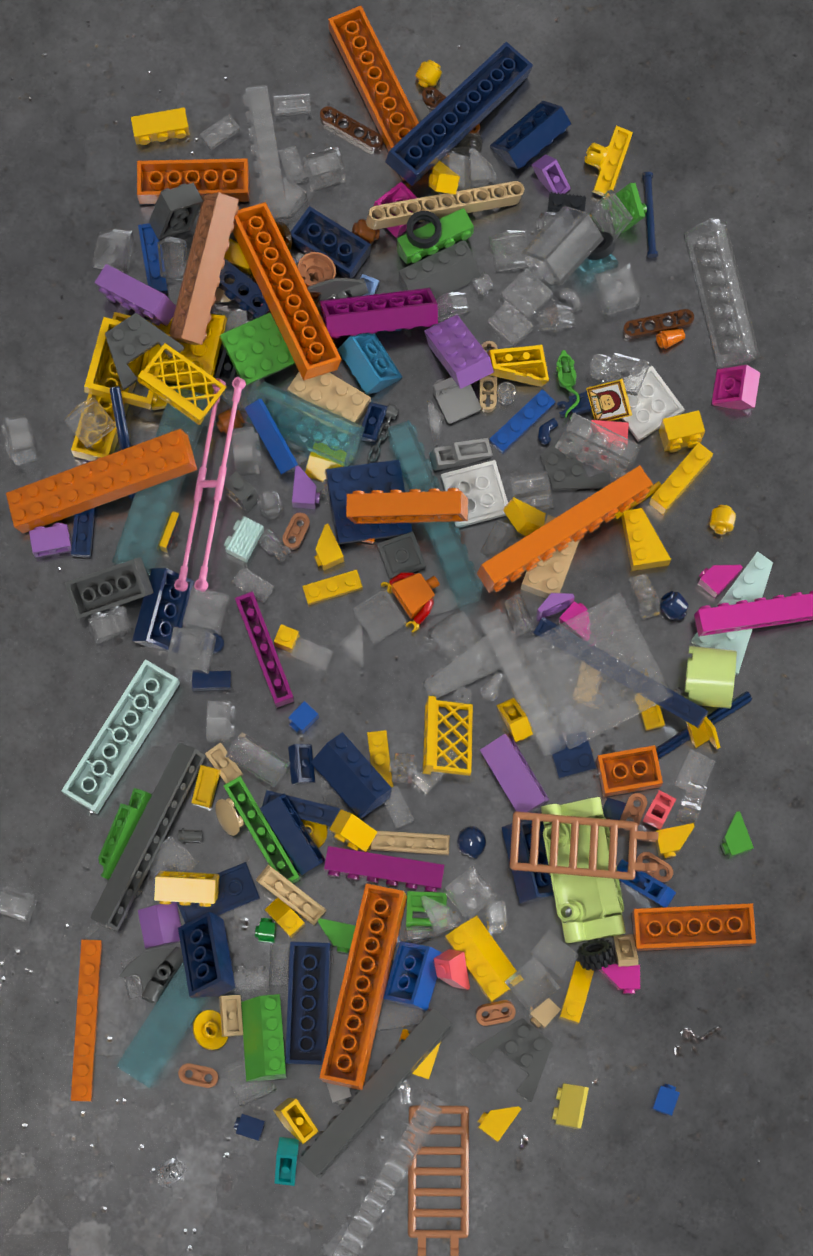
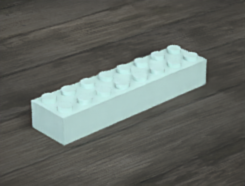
[61,659,180,814]

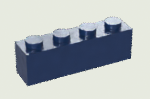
[260,793,325,875]

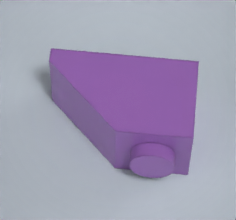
[532,154,571,194]
[292,466,320,509]

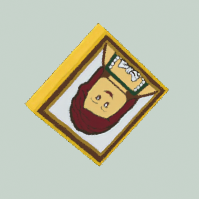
[586,378,632,421]

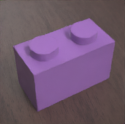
[29,523,72,558]

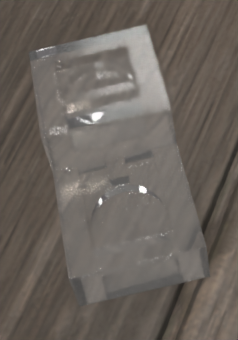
[676,781,708,826]

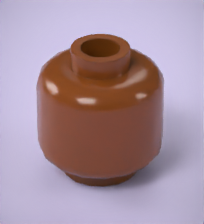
[352,219,380,244]
[216,408,245,435]

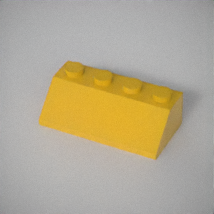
[445,916,523,1003]

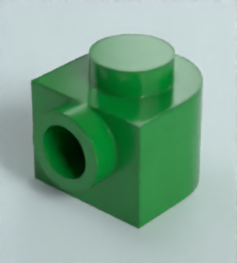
[255,918,277,943]

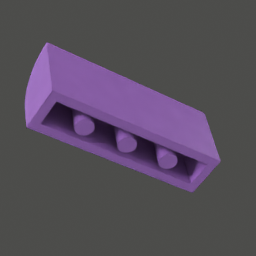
[480,733,549,812]

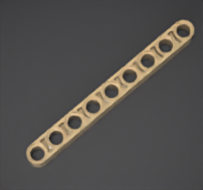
[366,181,524,230]

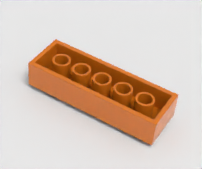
[137,158,249,204]
[346,488,468,524]
[632,903,756,951]

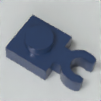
[557,391,592,417]

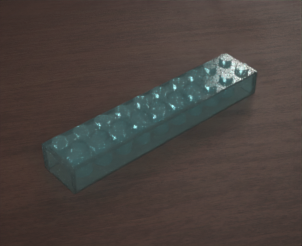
[112,385,211,577]
[388,420,483,608]

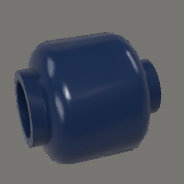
[660,591,689,620]

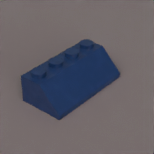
[490,101,571,169]
[132,568,194,653]
[311,732,392,819]
[501,820,554,903]
[178,911,236,998]

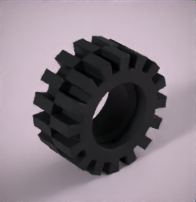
[577,939,615,971]

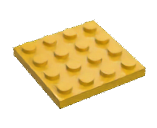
[140,314,227,389]

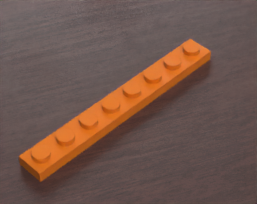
[71,940,102,1102]

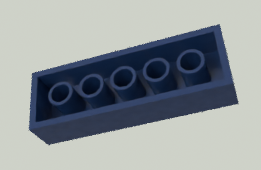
[285,942,331,1065]

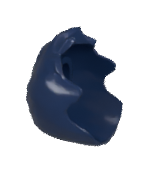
[457,826,486,859]

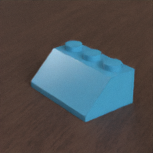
[338,333,402,394]

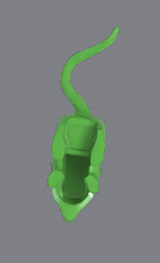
[556,350,580,418]

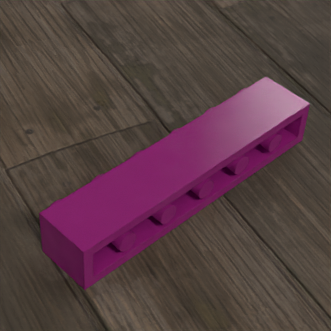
[235,591,294,708]
[324,846,445,892]

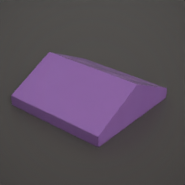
[536,593,574,622]
[138,902,181,949]

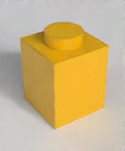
[274,624,300,654]

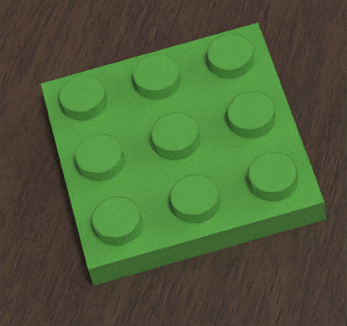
[219,313,295,386]

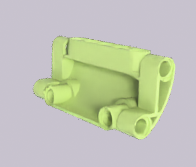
[541,797,626,943]

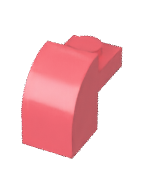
[643,790,676,830]

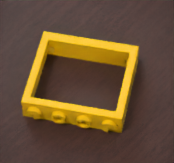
[84,317,170,410]

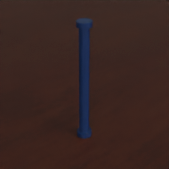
[642,172,658,258]

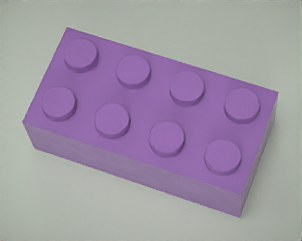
[95,264,176,327]
[424,315,494,389]

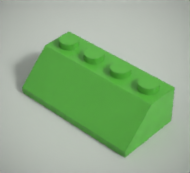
[397,208,474,264]
[241,994,286,1082]

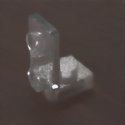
[629,574,660,619]

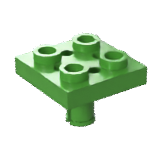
[608,183,647,233]

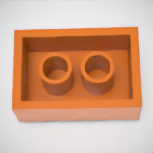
[596,745,663,797]

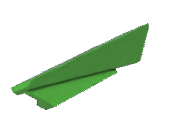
[98,788,152,880]

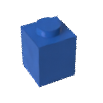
[288,701,319,734]
[651,1083,680,1116]

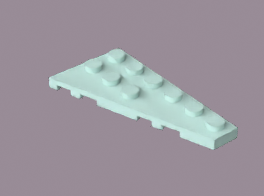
[691,552,773,675]

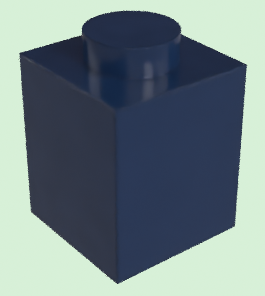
[234,1114,266,1141]

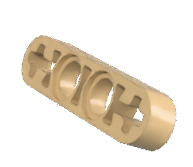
[479,341,498,413]

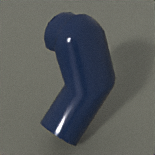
[538,418,558,444]

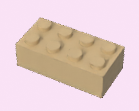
[287,372,371,434]
[521,515,580,599]

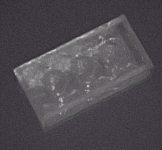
[555,413,641,479]

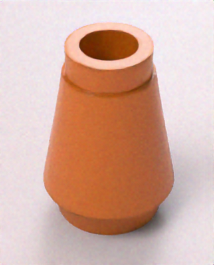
[656,329,685,349]

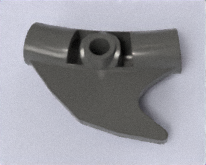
[307,278,368,315]
[119,946,184,1004]

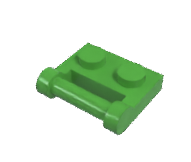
[406,891,447,929]

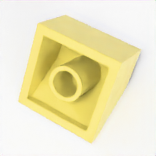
[552,1083,589,1129]

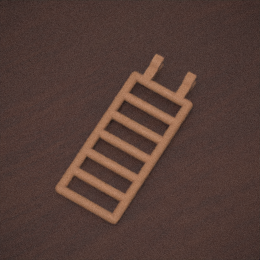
[510,811,658,880]
[408,1105,469,1256]

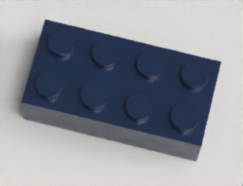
[290,206,371,279]

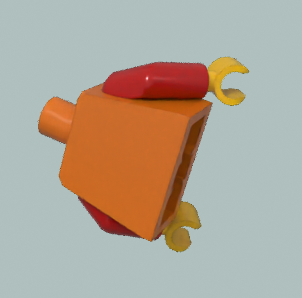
[381,572,440,632]

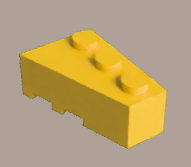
[487,345,549,387]
[621,508,671,571]

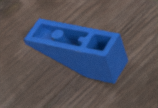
[617,859,676,907]

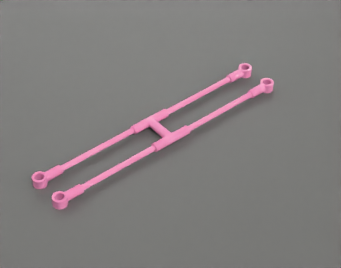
[174,377,246,592]

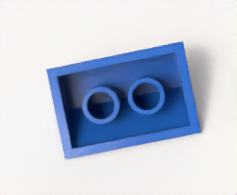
[384,941,442,1011]

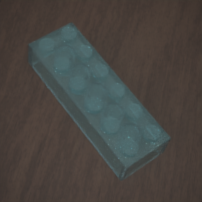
[246,382,365,467]
[116,963,211,1089]

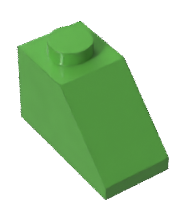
[721,811,754,858]
[318,918,356,954]

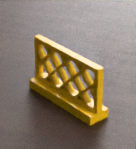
[138,343,227,425]
[423,696,473,776]

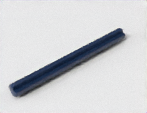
[110,386,139,498]
[656,691,752,759]

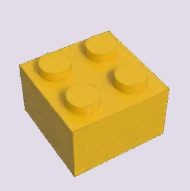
[659,410,705,452]

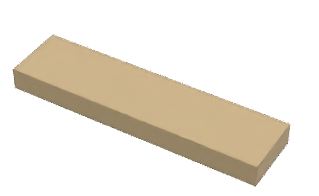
[371,831,450,855]
[256,865,326,925]

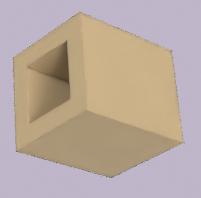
[529,996,561,1028]

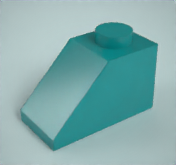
[274,1137,299,1186]

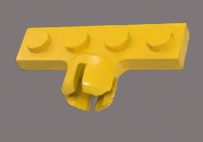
[584,125,633,199]

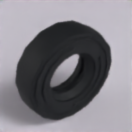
[582,232,615,260]

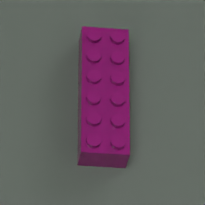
[320,288,438,338]

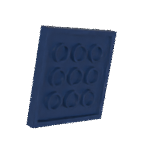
[325,460,413,544]

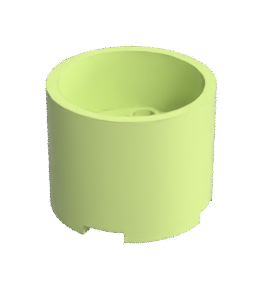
[684,646,737,709]

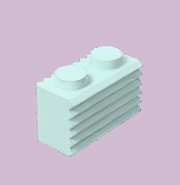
[224,516,264,563]

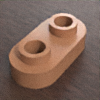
[283,513,310,550]
[620,793,647,831]
[636,852,673,883]
[475,1000,516,1026]
[178,1063,219,1088]

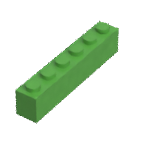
[224,776,300,884]

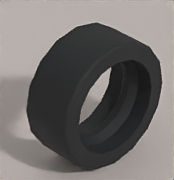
[406,211,442,249]

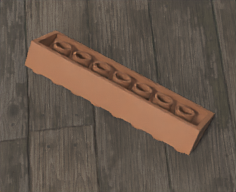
[169,192,239,345]

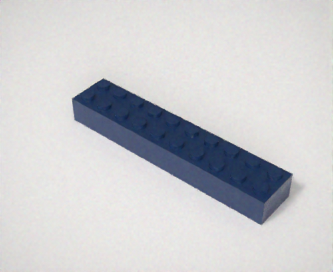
[385,42,533,186]

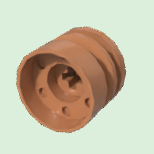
[297,252,336,300]

